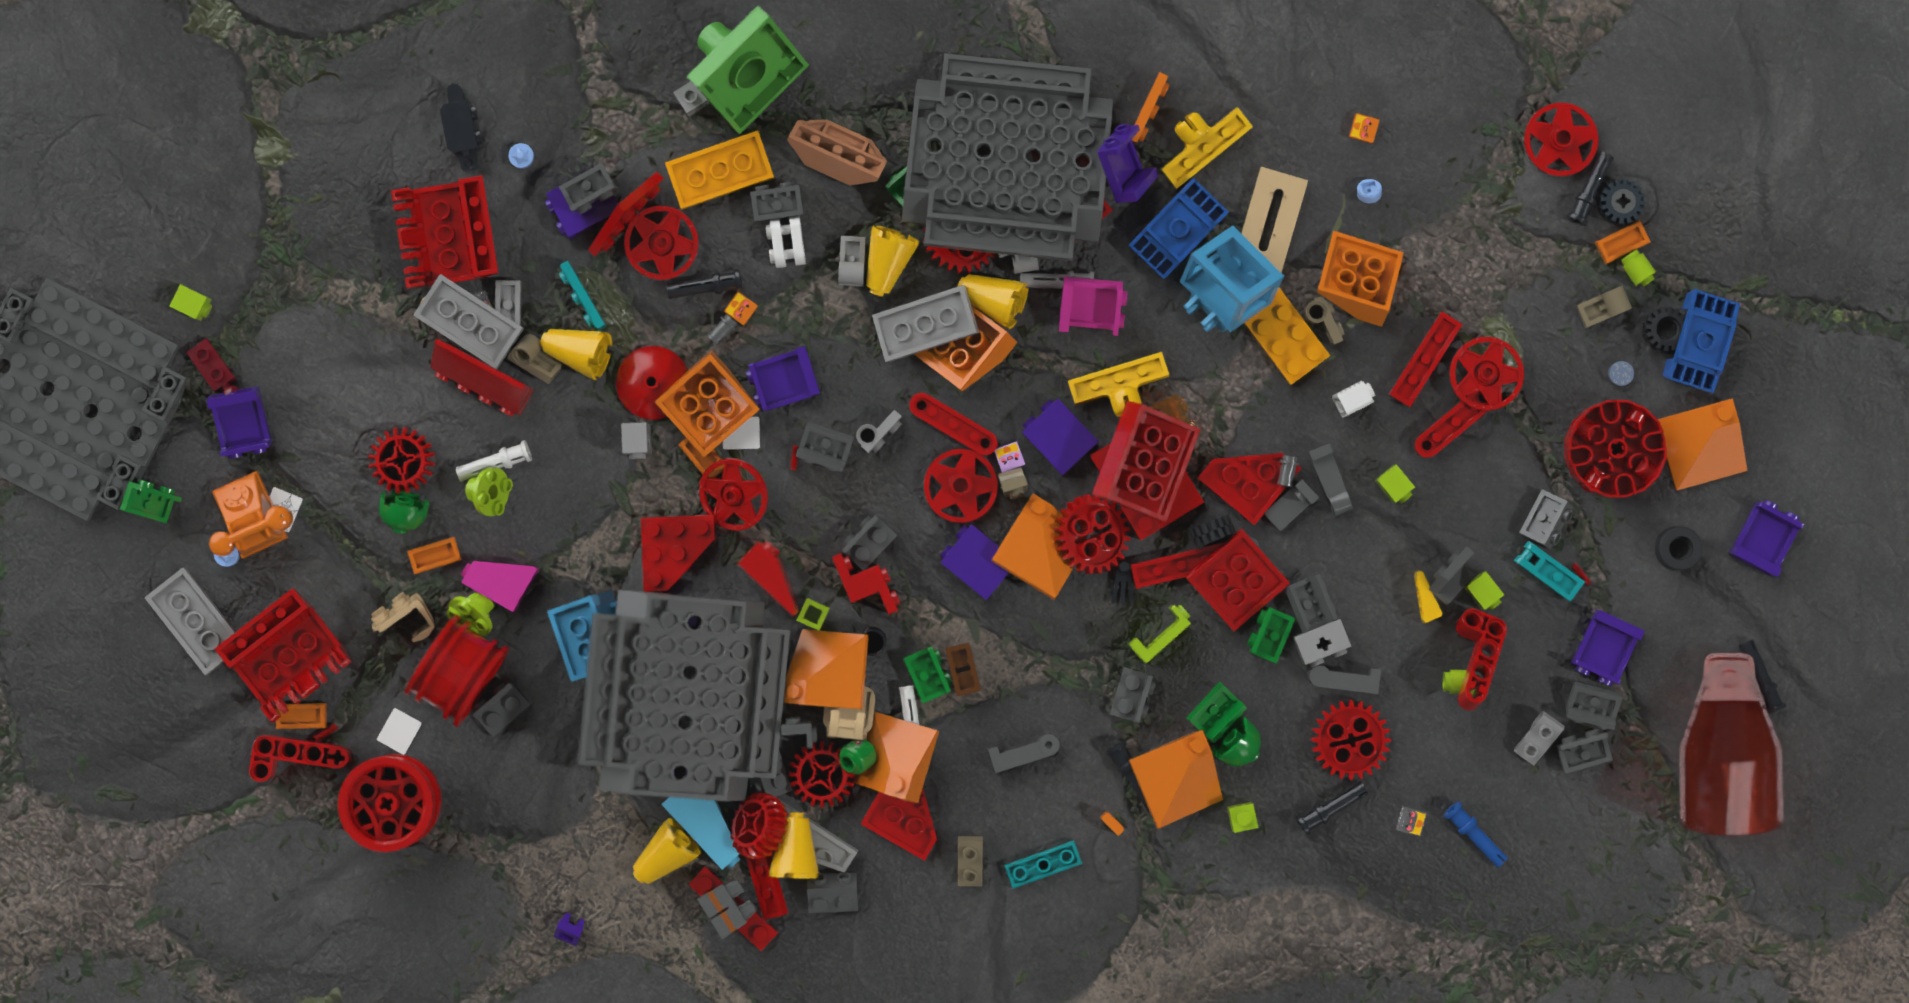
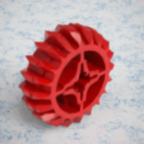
[368,427,436,494]
[789,741,856,808]
[729,792,789,859]

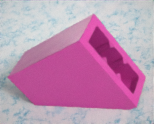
[461,561,540,612]

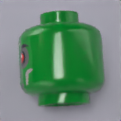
[840,739,876,775]

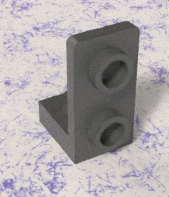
[1264,479,1319,531]

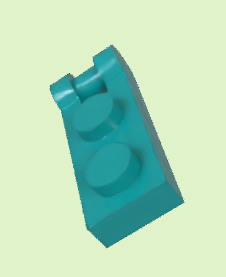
[1514,541,1585,602]

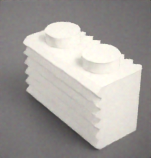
[1332,381,1375,418]

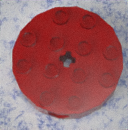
[1564,400,1667,498]

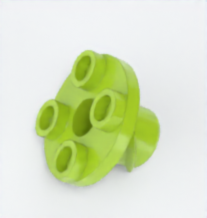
[465,467,513,517]
[446,592,494,636]

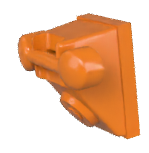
[209,471,293,559]

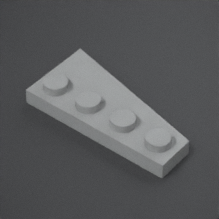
[777,798,858,872]

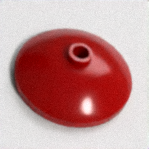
[616,346,688,420]

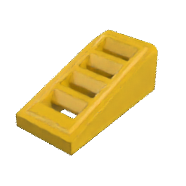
[1414,571,1442,623]

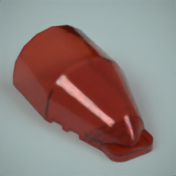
[1679,653,1784,836]

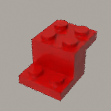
[832,553,901,614]

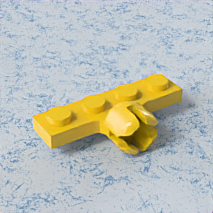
[1160,107,1253,189]
[1068,352,1169,417]

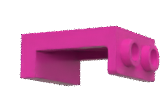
[1059,276,1127,336]

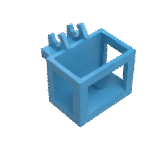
[1180,226,1284,333]
[547,590,617,682]

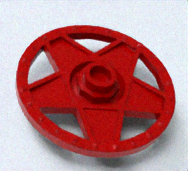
[1524,102,1598,177]
[624,206,698,280]
[1449,337,1524,411]
[924,449,998,523]
[699,458,768,531]

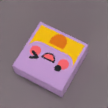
[994,441,1025,473]

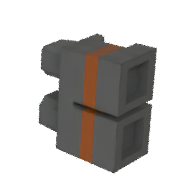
[697,880,757,939]

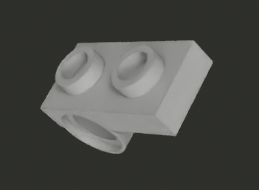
[838,236,866,287]
[856,410,902,453]
[1514,711,1564,766]

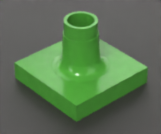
[687,6,809,134]

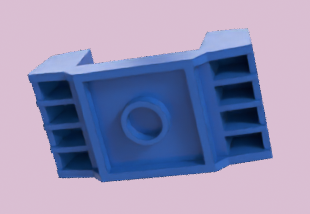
[1129,178,1229,279]
[1663,289,1740,393]

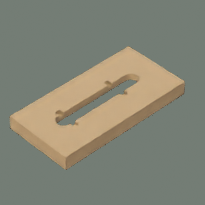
[1241,167,1308,272]

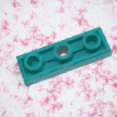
[559,260,607,330]
[1004,840,1082,889]

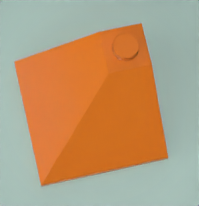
[1317,230,1404,327]
[914,305,1018,391]
[655,350,760,457]
[1658,398,1748,491]
[991,494,1087,600]
[784,629,868,709]
[853,711,939,803]
[1129,730,1223,829]

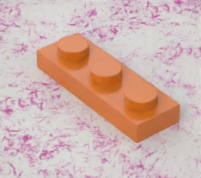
[1132,72,1170,146]

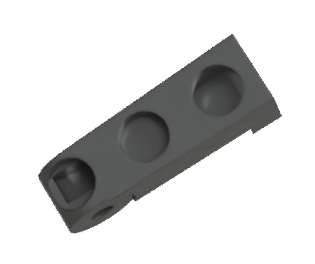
[1307,443,1353,516]
[1308,665,1381,694]
[987,734,1060,773]

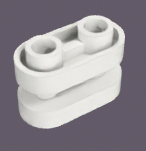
[766,216,806,268]

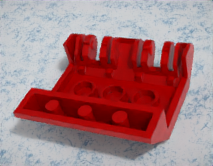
[391,175,499,289]
[214,588,352,723]

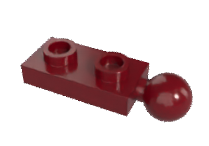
[186,338,240,395]

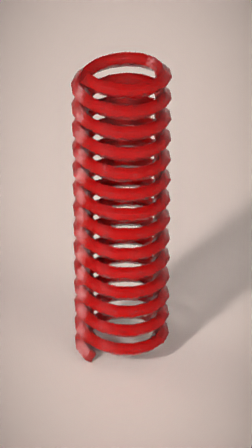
[790,446,799,471]
[1571,562,1591,585]
[313,724,338,742]

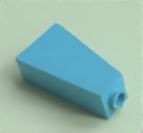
[662,797,740,870]

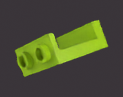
[1128,605,1191,663]

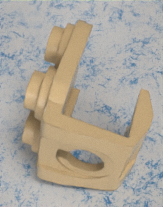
[371,592,434,642]
[823,686,875,740]

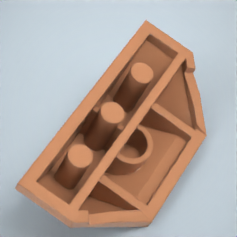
[788,120,887,186]

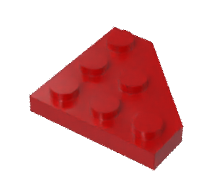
[588,172,664,256]
[1197,453,1301,525]
[641,515,716,592]
[861,788,937,861]

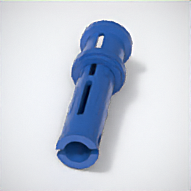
[1443,801,1508,868]

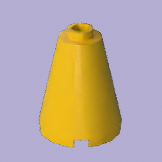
[866,225,919,296]
[957,274,1028,329]
[540,329,612,380]
[769,812,819,879]
[633,818,701,884]

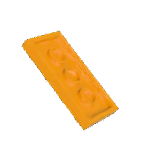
[665,130,774,210]
[1244,287,1330,385]

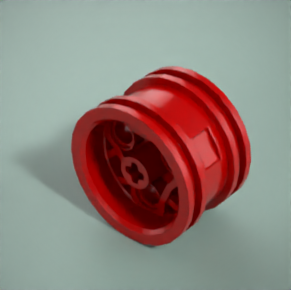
[404,614,509,728]
[338,754,442,852]

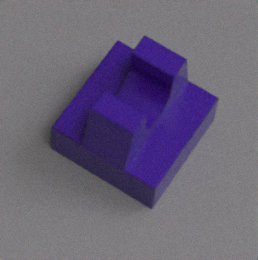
[554,913,585,946]

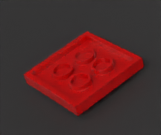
[1185,528,1290,631]

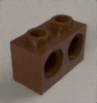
[945,642,981,696]

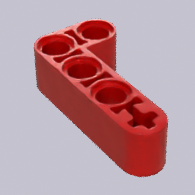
[1455,608,1507,711]
[249,734,353,782]

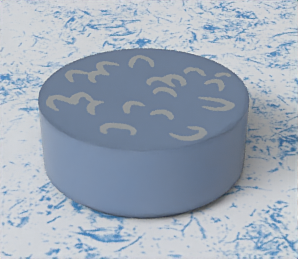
[1608,361,1634,386]

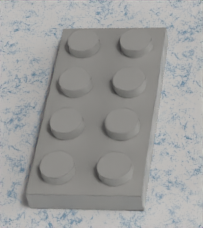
[413,274,524,369]
[872,285,979,362]
[145,567,236,675]

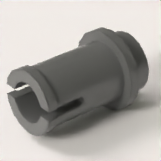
[707,314,738,346]
[1277,455,1299,487]

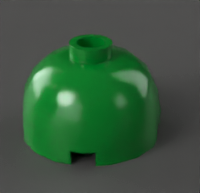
[379,490,430,534]
[1212,717,1261,767]

